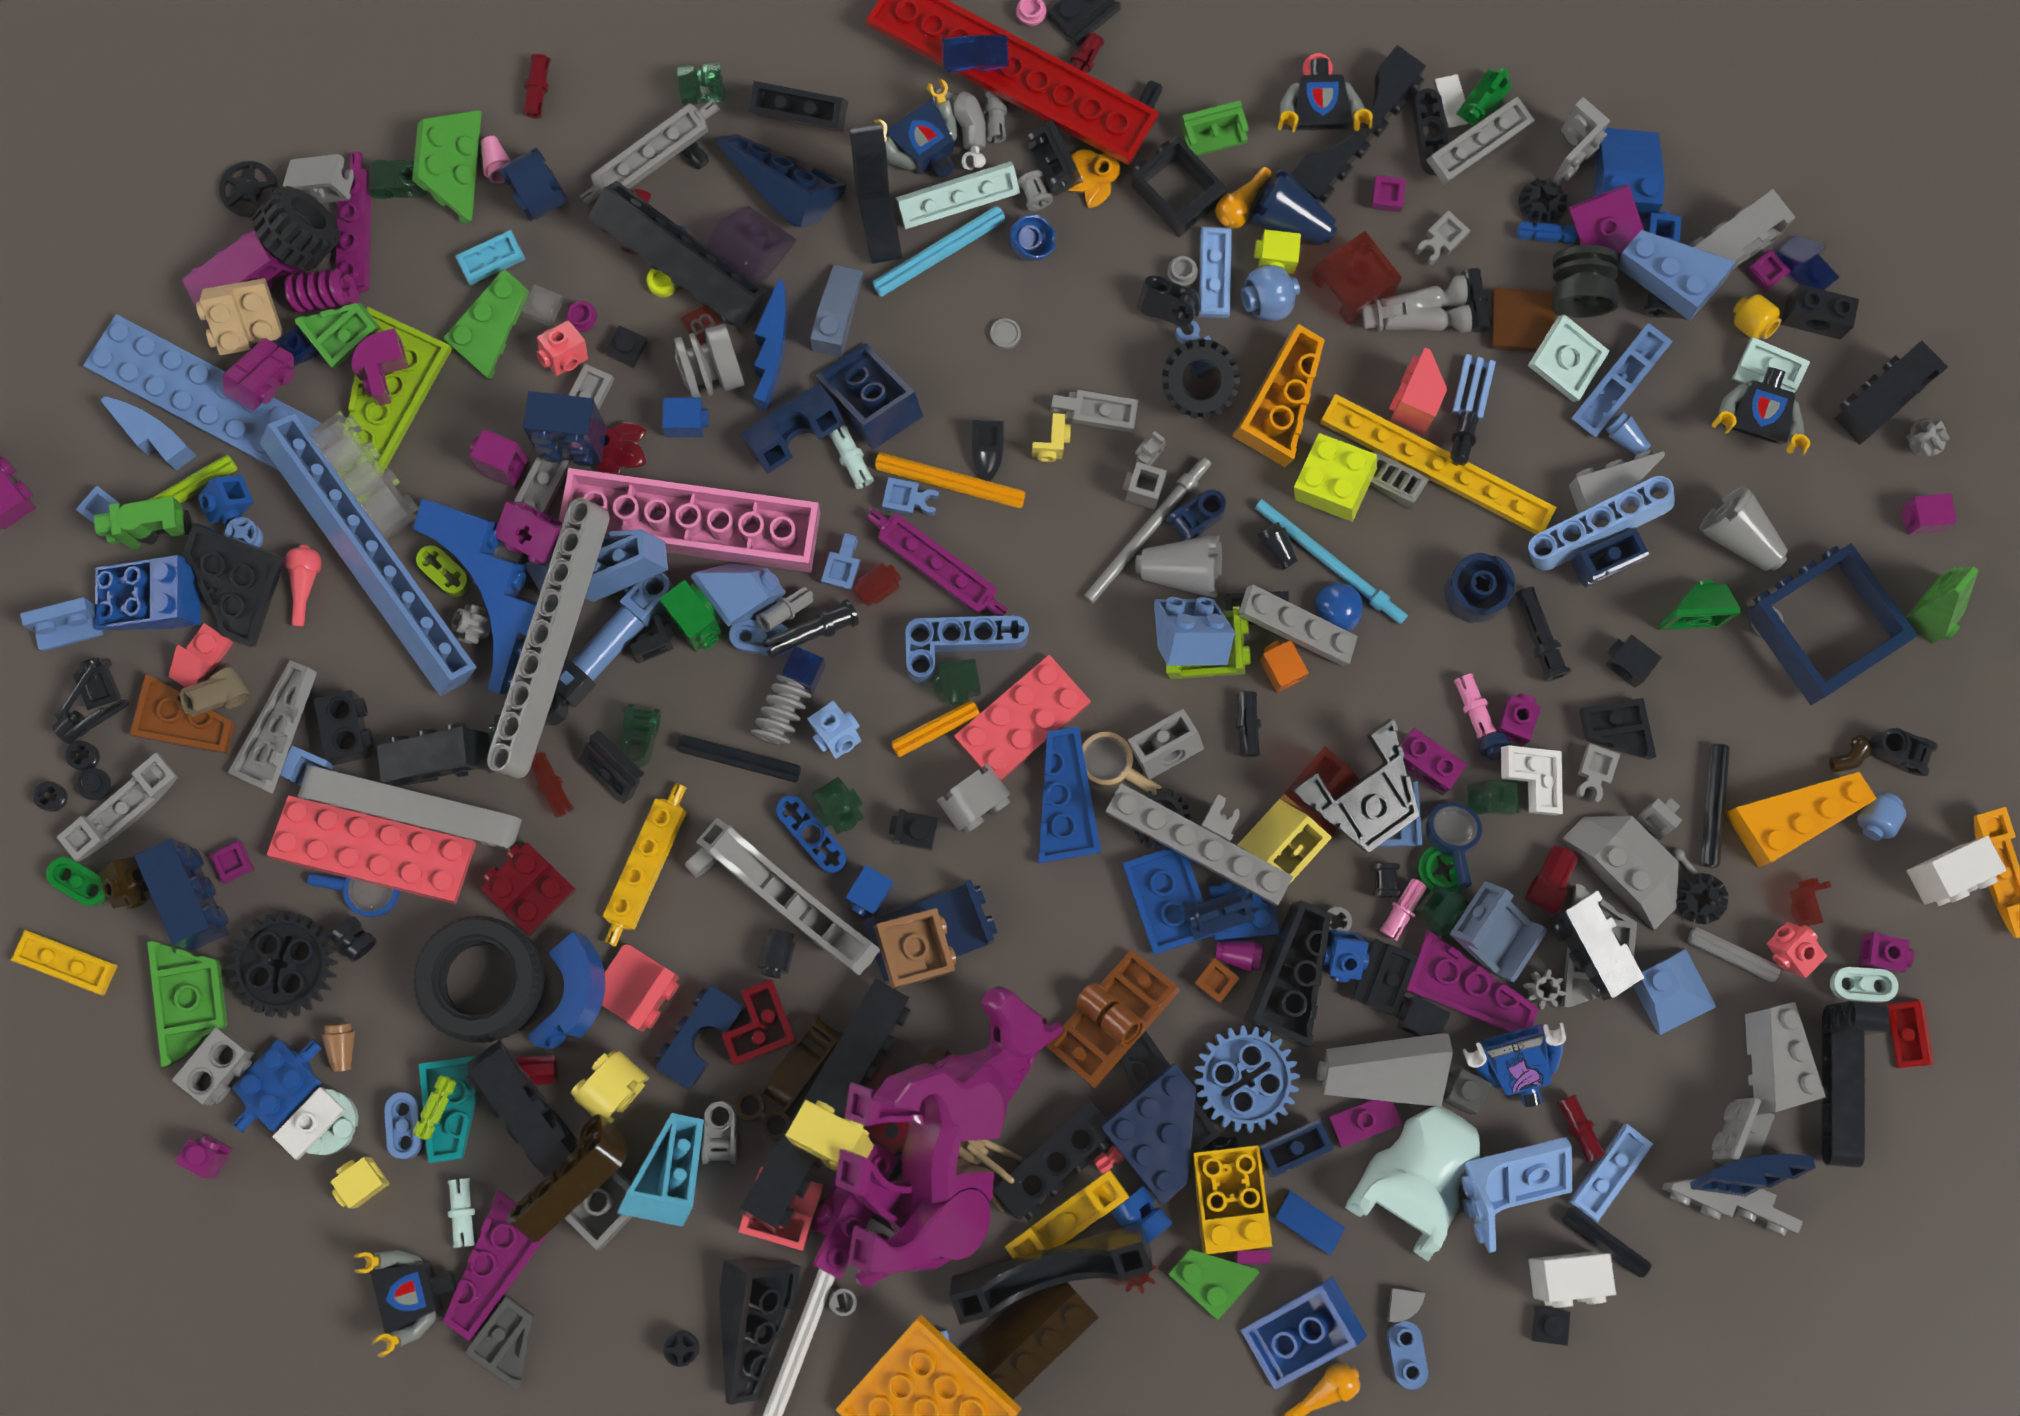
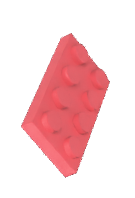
[954,655,1091,780]

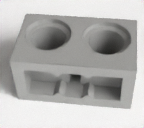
[172,1027,255,1106]

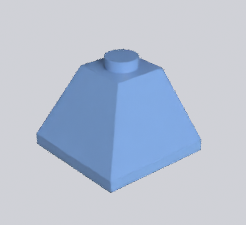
[691,563,786,626]
[1633,949,1716,1035]

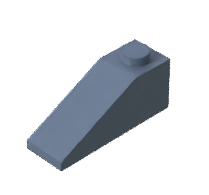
[811,265,864,358]

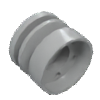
[674,323,744,398]

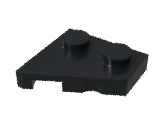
[1579,698,1657,760]

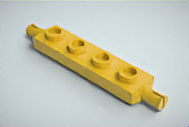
[603,782,687,947]

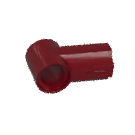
[1525,845,1579,914]
[515,1055,558,1086]

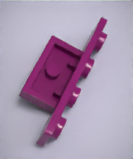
[811,1143,898,1279]

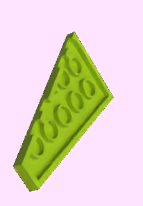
[337,306,452,509]

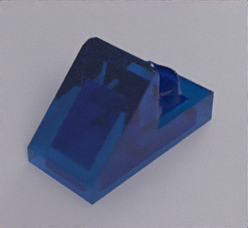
[1775,235,1839,290]

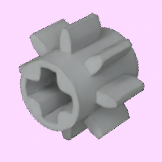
[1906,418,1950,457]
[451,604,491,644]
[1523,969,1566,1010]

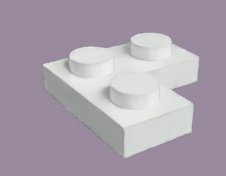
[1501,745,1563,816]

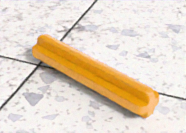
[891,700,979,757]

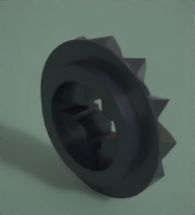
[1518,178,1567,224]
[1676,873,1729,924]

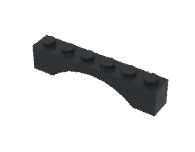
[1291,45,1426,204]
[949,1223,1153,1325]

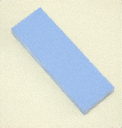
[1198,227,1232,318]
[1568,1123,1653,1223]

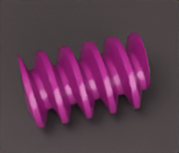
[285,268,357,313]

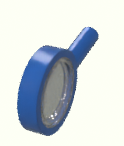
[307,873,401,918]

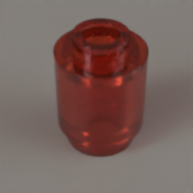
[853,563,902,607]

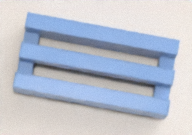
[1451,354,1496,421]

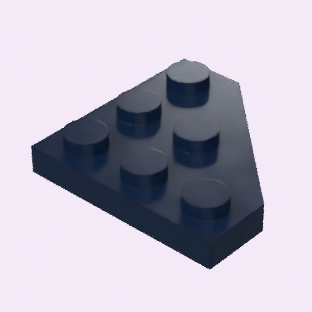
[1098,1063,1196,1205]

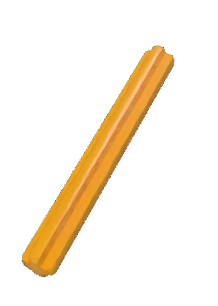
[875,452,1026,508]

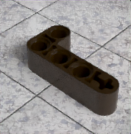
[507,1114,627,1243]

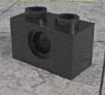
[1781,284,1859,340]

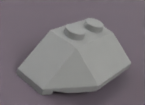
[1561,816,1679,931]

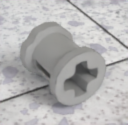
[1017,170,1053,211]

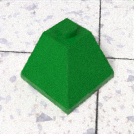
[1658,580,1740,630]

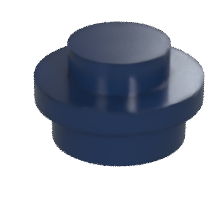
[1479,733,1511,760]

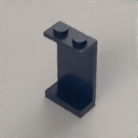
[862,879,998,984]

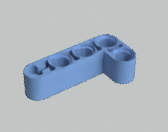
[905,615,1029,684]

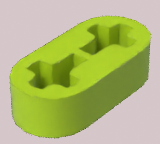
[416,545,470,597]

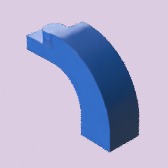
[527,932,605,1049]

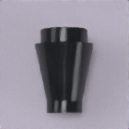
[1257,522,1298,570]

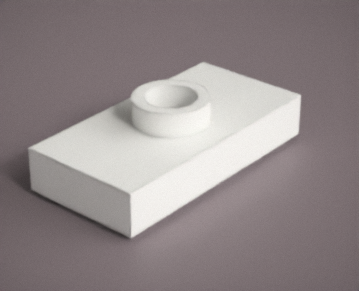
[272,1087,346,1160]

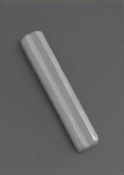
[1687,927,1781,982]

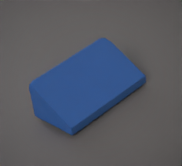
[1272,1190,1345,1256]

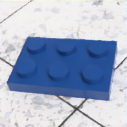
[1122,848,1215,956]

